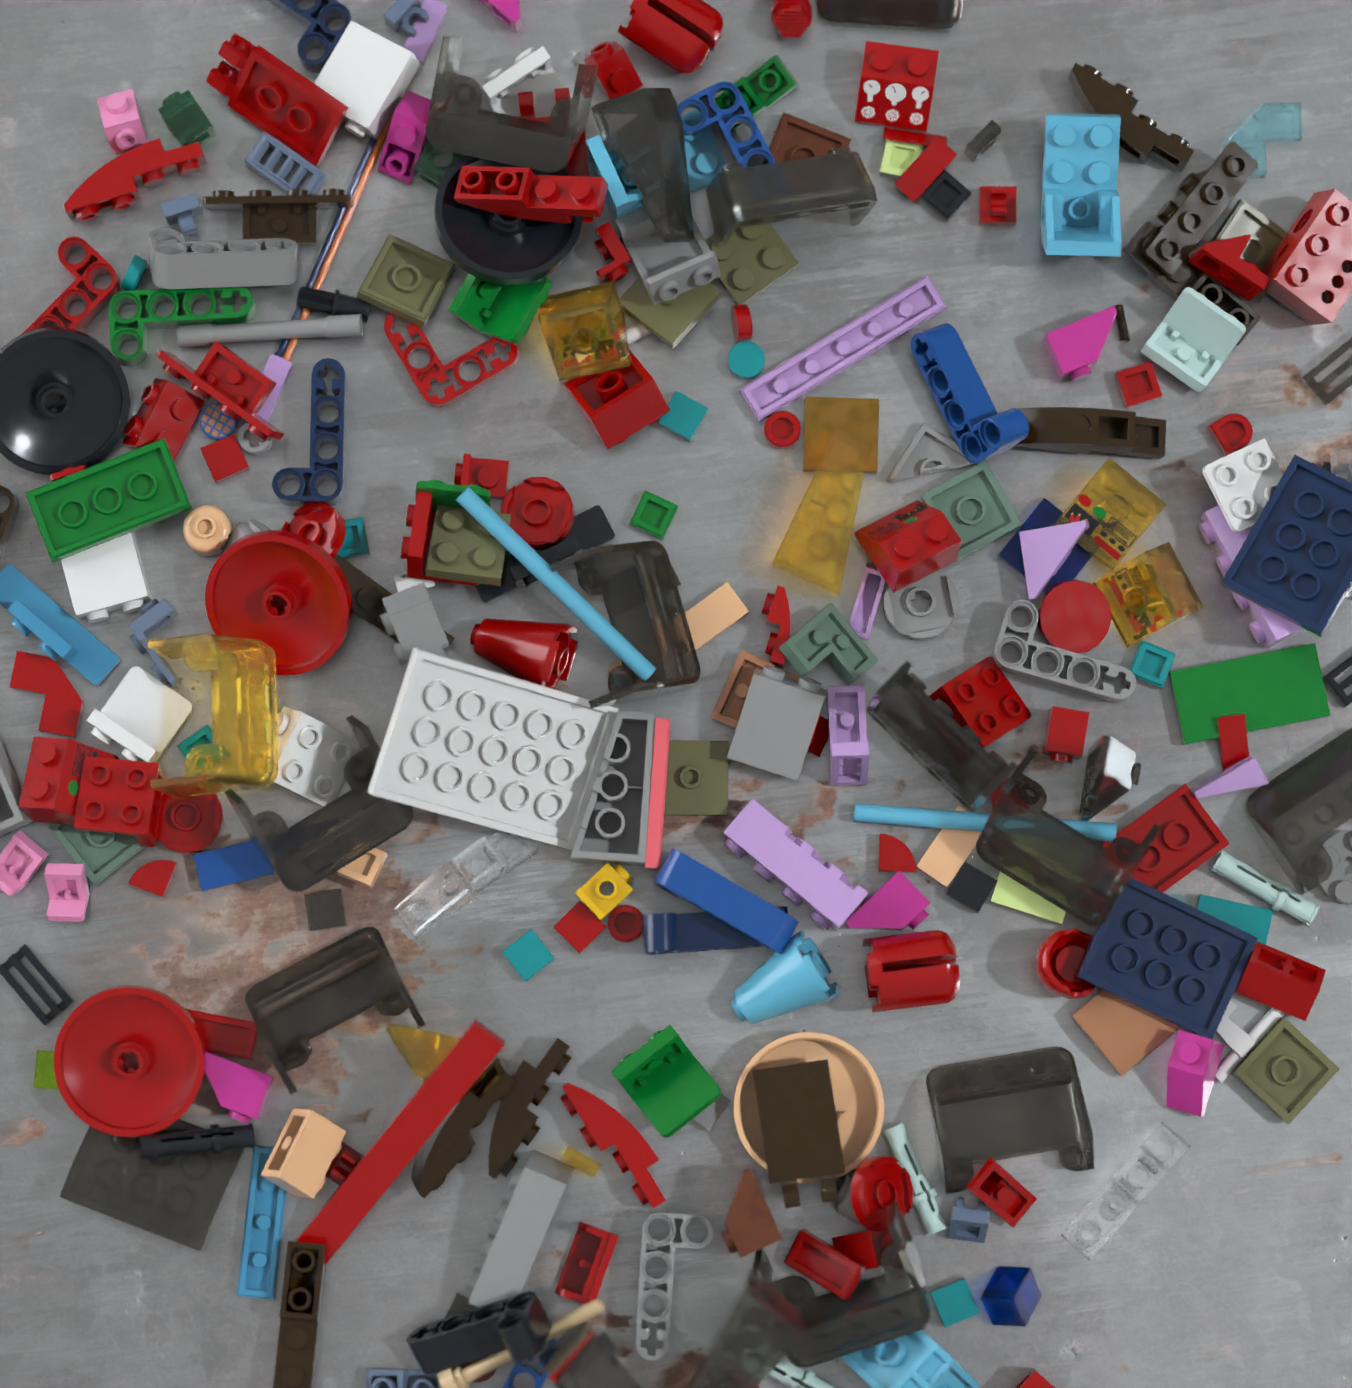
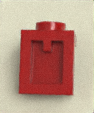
[594,222,632,284]
[454,454,509,499]

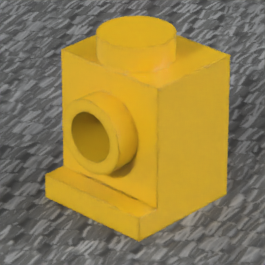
[575,862,634,922]

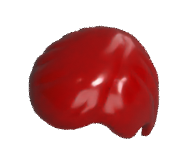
[1035,929,1095,999]

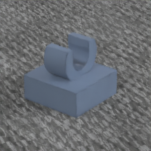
[383,0,429,37]
[161,192,204,237]
[947,1197,990,1243]

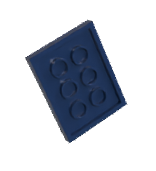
[1221,455,1352,638]
[1075,874,1258,1039]

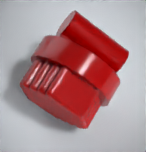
[771,0,812,38]

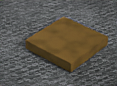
[803,397,879,474]

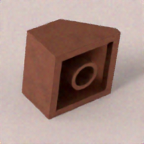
[721,1169,783,1258]

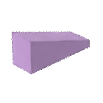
[849,562,885,639]
[1190,755,1269,799]

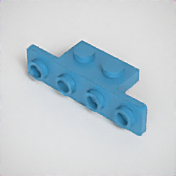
[0,564,120,686]

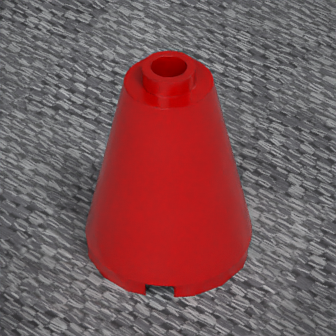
[470,618,578,691]

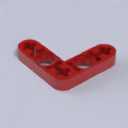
[384,313,518,408]

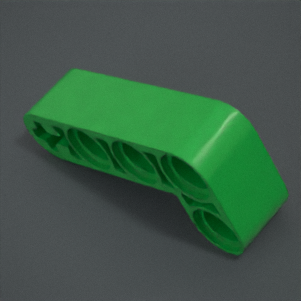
[109,287,256,367]

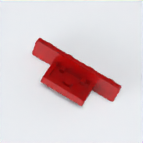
[156,341,284,441]

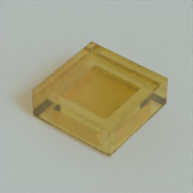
[562,1146,601,1177]

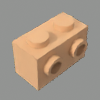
[261,1108,346,1199]

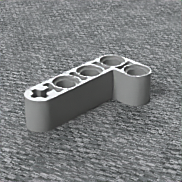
[149,228,298,289]
[992,600,1136,703]
[635,1212,714,1361]

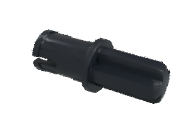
[296,286,371,323]

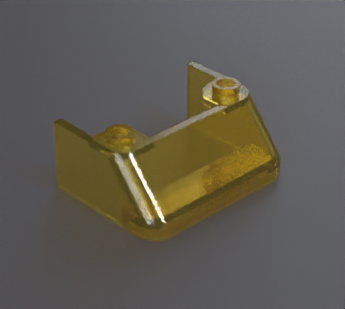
[148,634,278,798]

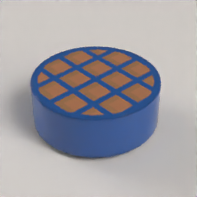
[199,402,237,441]

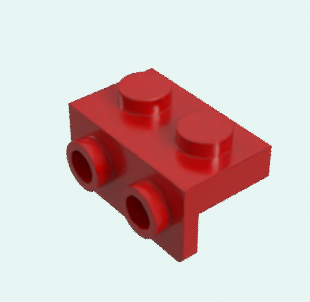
[123,378,204,461]

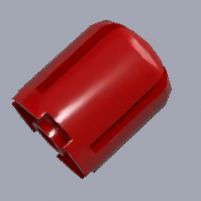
[618,0,724,74]
[862,930,960,1013]

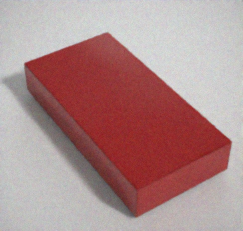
[186,1009,260,1060]
[783,1230,866,1300]

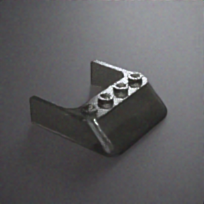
[866,661,1018,812]

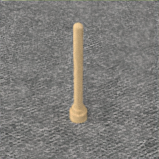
[437,1299,605,1388]

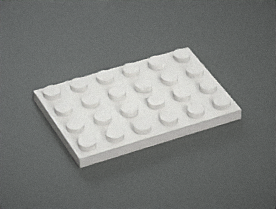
[368,648,619,850]

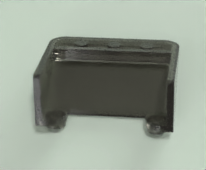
[926,1047,1094,1194]

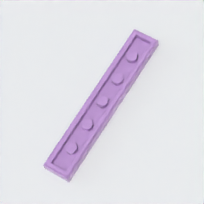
[740,275,947,422]

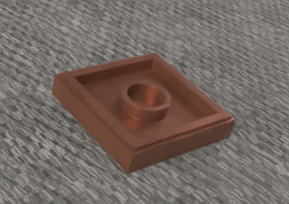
[758,112,851,209]

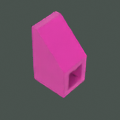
[377,91,441,184]

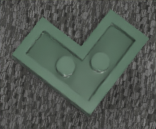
[779,603,878,685]

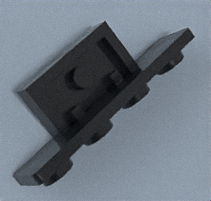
[475,505,615,603]

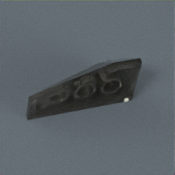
[1078,735,1141,821]

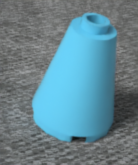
[731,930,840,1024]

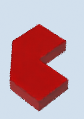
[9,651,84,738]

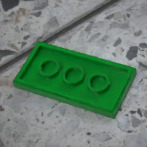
[25,438,192,563]
[1169,643,1331,745]

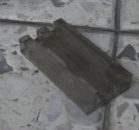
[1303,337,1352,406]

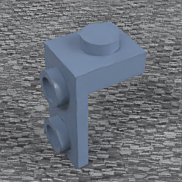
[128,599,182,687]

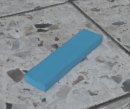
[237,1145,287,1300]

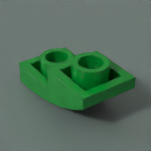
[714,55,799,129]

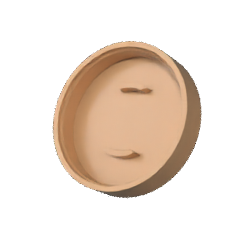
[733,1032,884,1184]

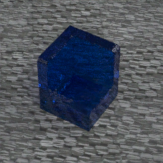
[981,1266,1042,1327]

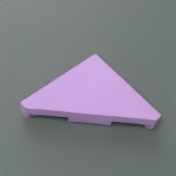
[1019,520,1089,600]

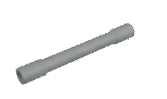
[177,314,363,348]

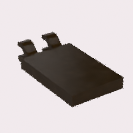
[753,1059,845,1208]

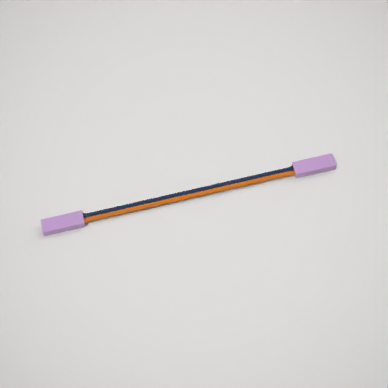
[257,0,448,421]

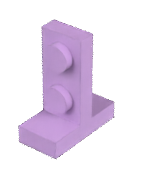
[827,685,870,786]

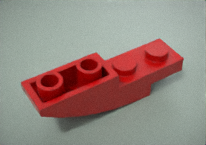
[64,138,207,221]
[454,165,608,223]
[560,1083,666,1208]

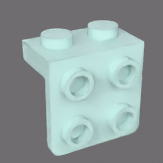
[1140,287,1246,394]

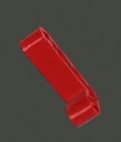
[22,236,121,334]

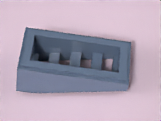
[244,131,328,195]

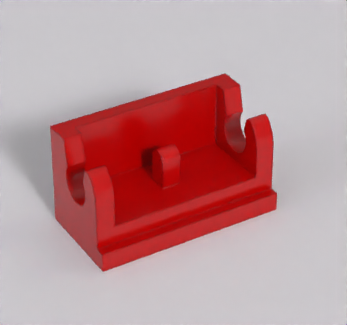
[1236,941,1326,1021]
[555,1221,619,1305]

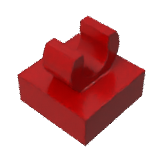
[979,186,1017,226]
[325,1141,364,1186]

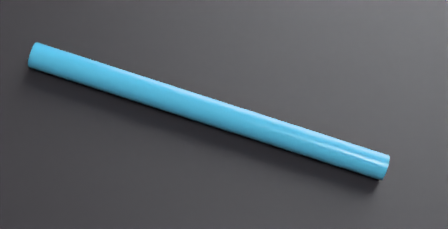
[456,487,657,682]
[854,803,1117,842]

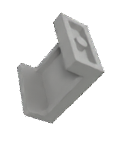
[615,191,722,305]
[727,665,827,781]

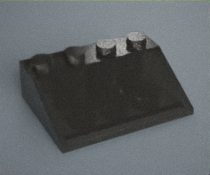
[59,1119,245,1251]

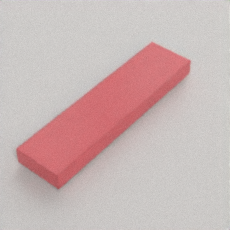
[645,718,671,870]

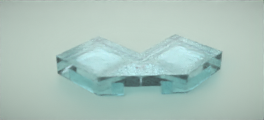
[1227,102,1302,178]

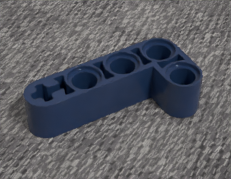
[268,0,352,73]
[272,358,348,506]
[642,906,788,955]

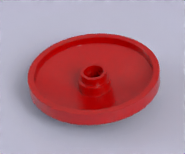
[205,530,353,676]
[53,985,206,1137]

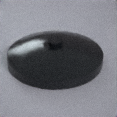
[434,144,583,285]
[0,327,130,475]

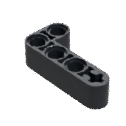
[406,1291,552,1374]

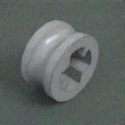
[238,422,273,456]

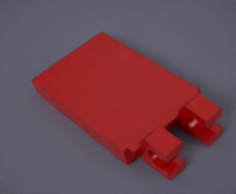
[206,33,349,167]
[1077,784,1230,913]

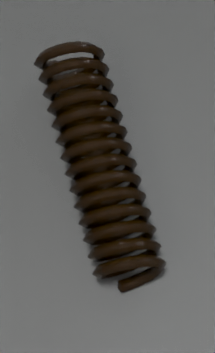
[1114,304,1130,341]

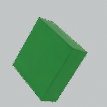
[629,490,678,541]

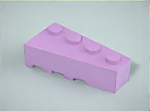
[1199,505,1306,649]
[723,798,869,931]

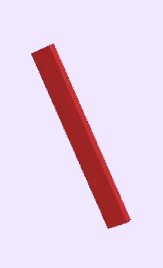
[295,1019,506,1265]

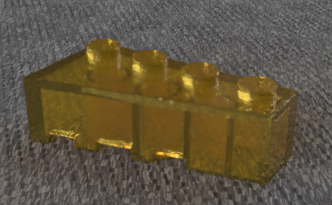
[772,429,870,597]

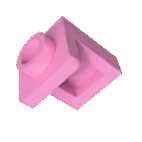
[97,89,147,153]
[0,830,49,896]
[44,863,90,922]

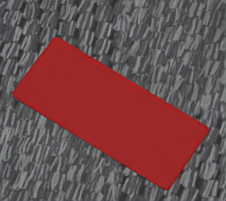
[883,127,947,146]
[894,137,957,202]
[1217,714,1249,771]

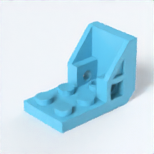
[586,109,731,220]
[1040,113,1122,257]
[814,1277,980,1388]

